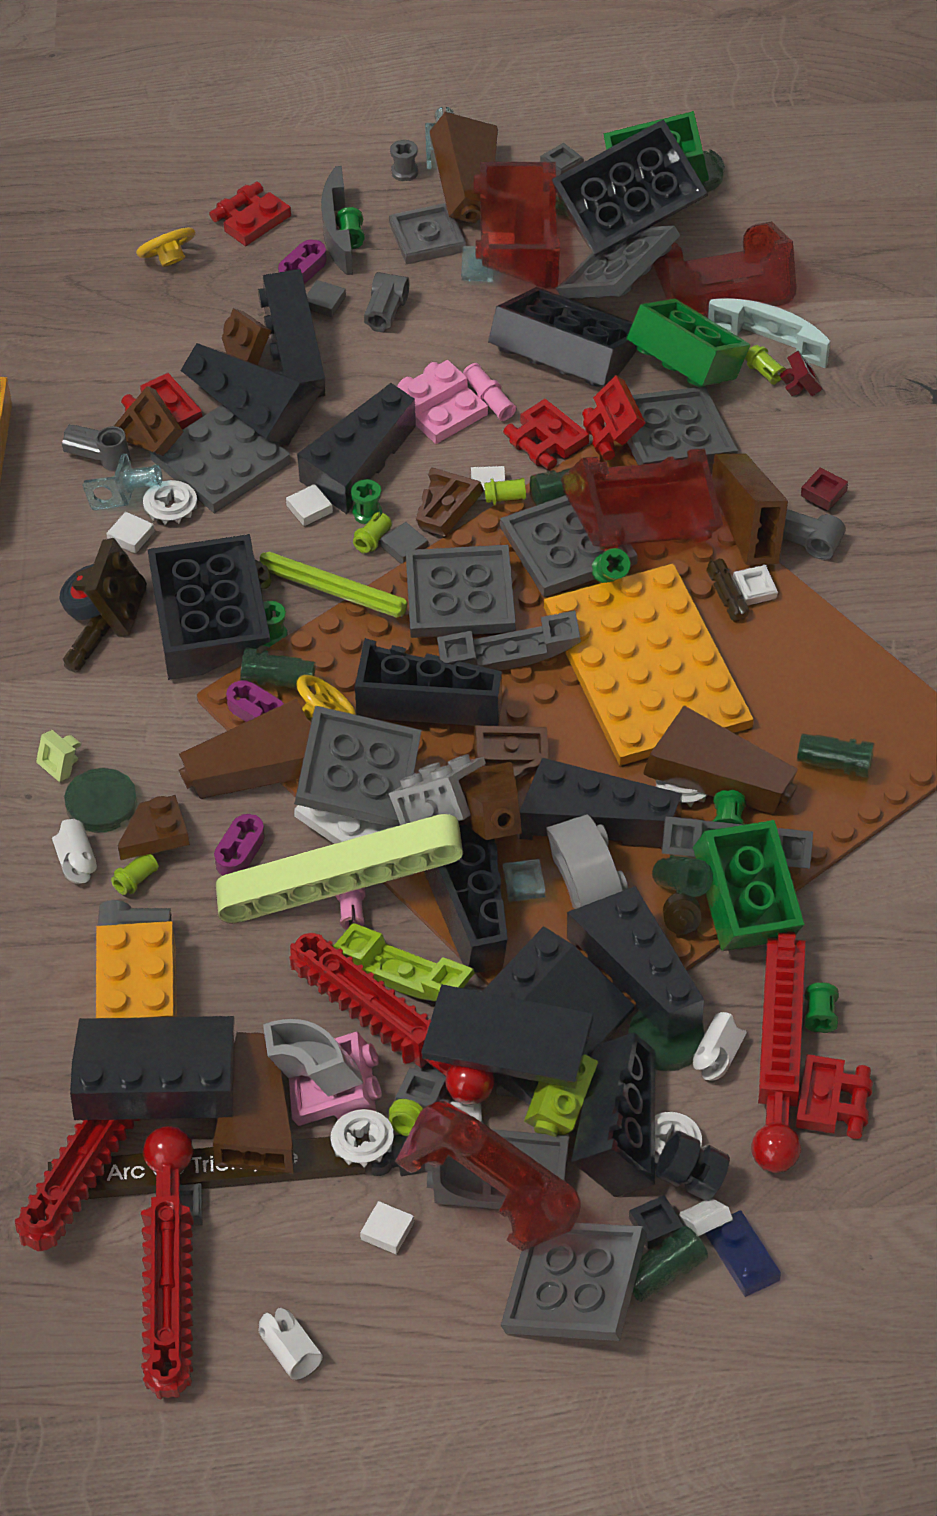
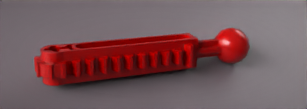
[751,932,806,1173]
[289,933,495,1105]
[15,1119,141,1251]
[141,1126,194,1399]

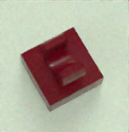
[779,351,823,396]

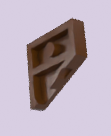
[222,308,271,365]
[114,386,184,456]
[416,467,484,536]
[474,726,549,780]
[117,795,190,860]

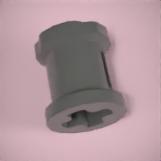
[390,140,418,181]

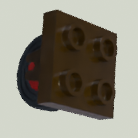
[59,538,147,637]

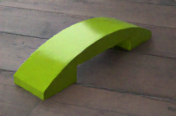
[333,923,475,1001]

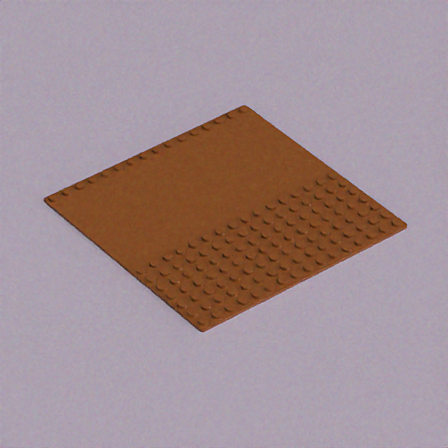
[197,441,937,1009]

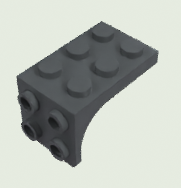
[425,1100,569,1215]

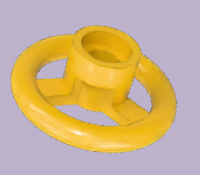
[136,227,196,267]
[296,675,356,722]

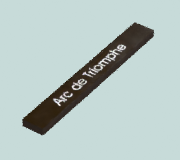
[48,1136,365,1199]

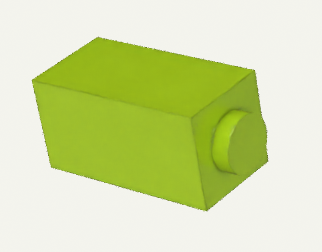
[523,1054,598,1137]

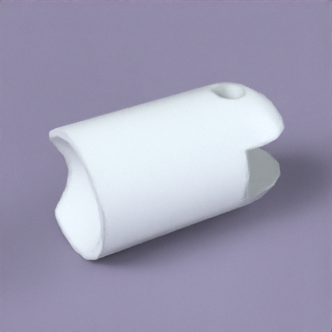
[52,819,97,884]
[693,1012,747,1081]
[259,1308,323,1380]

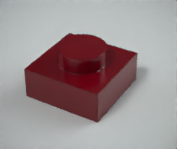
[801,467,848,511]

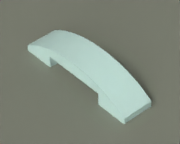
[708,298,830,368]

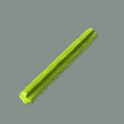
[259,552,408,618]

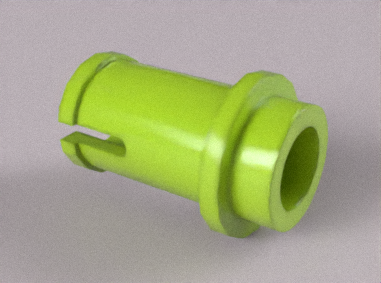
[745,345,786,385]
[484,478,526,505]
[353,512,392,553]
[111,854,159,895]

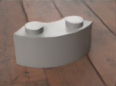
[547,814,628,909]
[263,1019,363,1097]

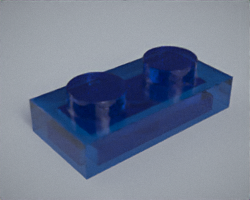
[705,1210,781,1297]

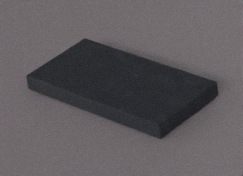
[421,984,593,1088]

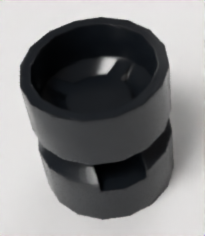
[656,1130,730,1201]

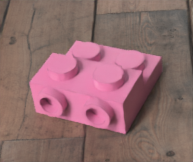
[397,360,488,444]
[289,1031,382,1126]

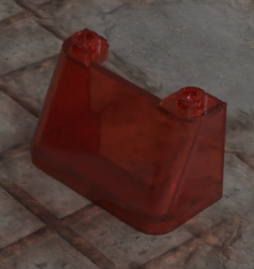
[474,162,560,289]
[653,221,797,318]
[561,448,723,551]
[395,1101,581,1251]

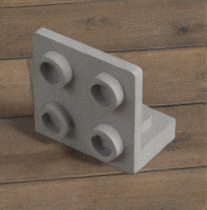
[389,755,486,825]

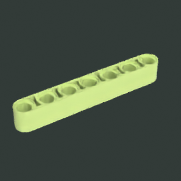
[216,814,463,923]

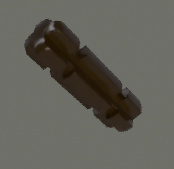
[706,558,749,621]
[63,615,110,672]

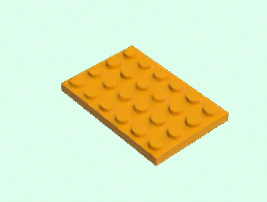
[544,564,754,766]

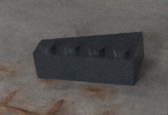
[258,269,325,397]
[180,343,322,445]
[297,383,416,515]
[355,638,502,726]
[519,758,682,848]
[424,825,508,973]
[567,886,704,1039]
[571,1032,656,1197]

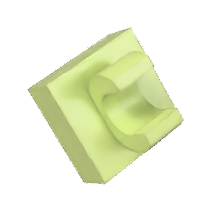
[36,730,81,782]

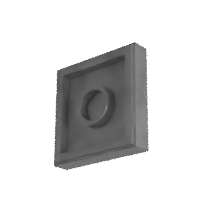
[389,203,466,264]

